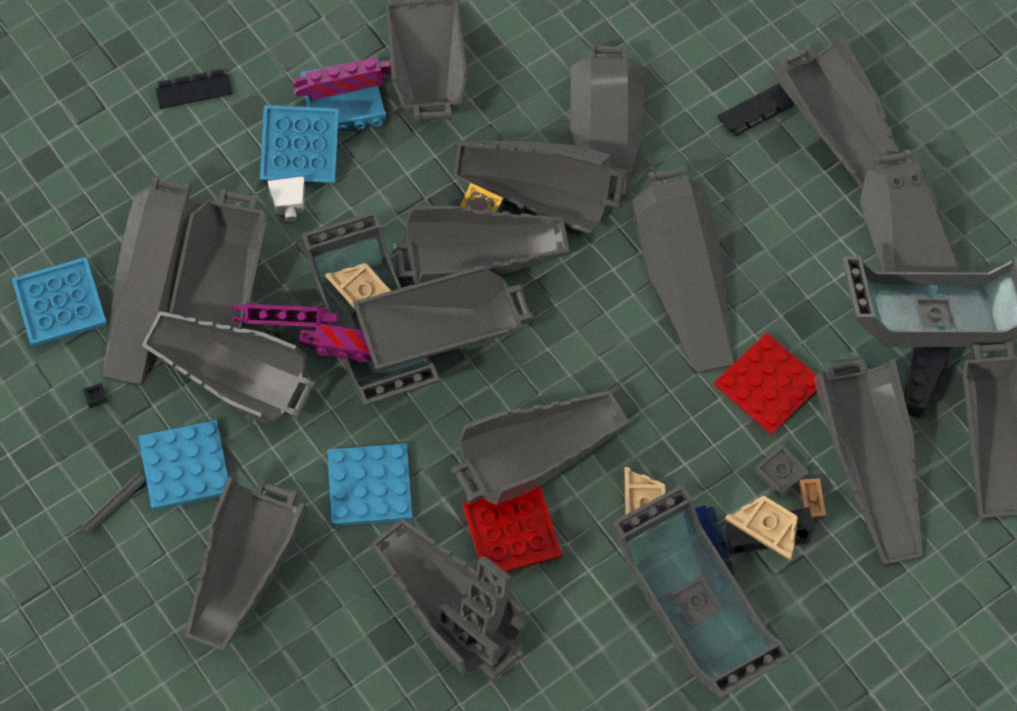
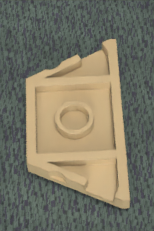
[325,263,390,309]
[624,467,666,542]
[725,495,798,561]

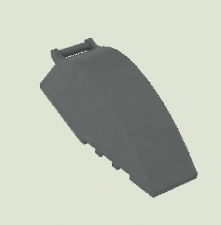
[570,44,644,196]

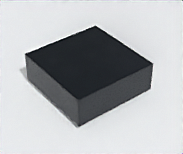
[83,383,108,409]

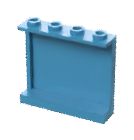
[300,65,387,134]

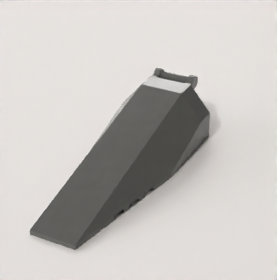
[774,34,904,189]
[630,166,734,374]
[103,176,201,386]
[814,357,923,565]

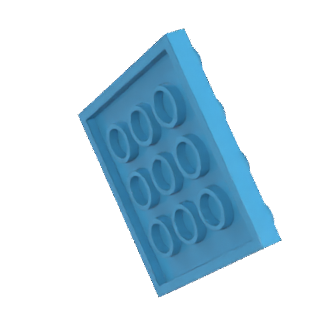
[260,105,339,184]
[12,257,107,347]
[139,420,228,511]
[328,444,412,526]

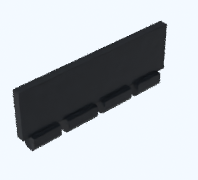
[156,68,232,109]
[717,83,792,136]

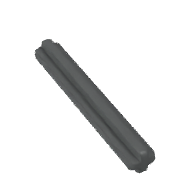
[82,473,146,533]

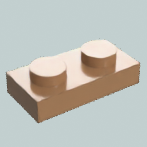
[799,478,826,519]

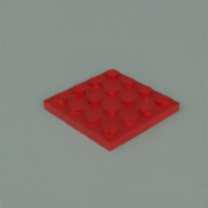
[714,332,817,435]
[462,486,562,573]

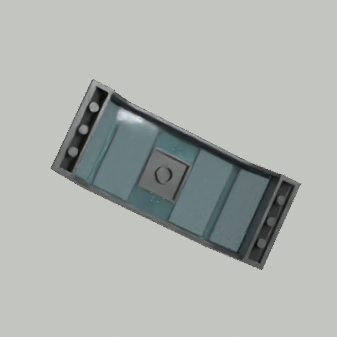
[302,211,440,406]
[842,257,1017,347]
[612,484,792,699]

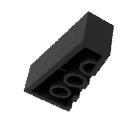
[904,347,953,418]
[725,507,814,554]

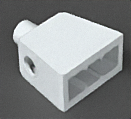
[268,177,305,222]

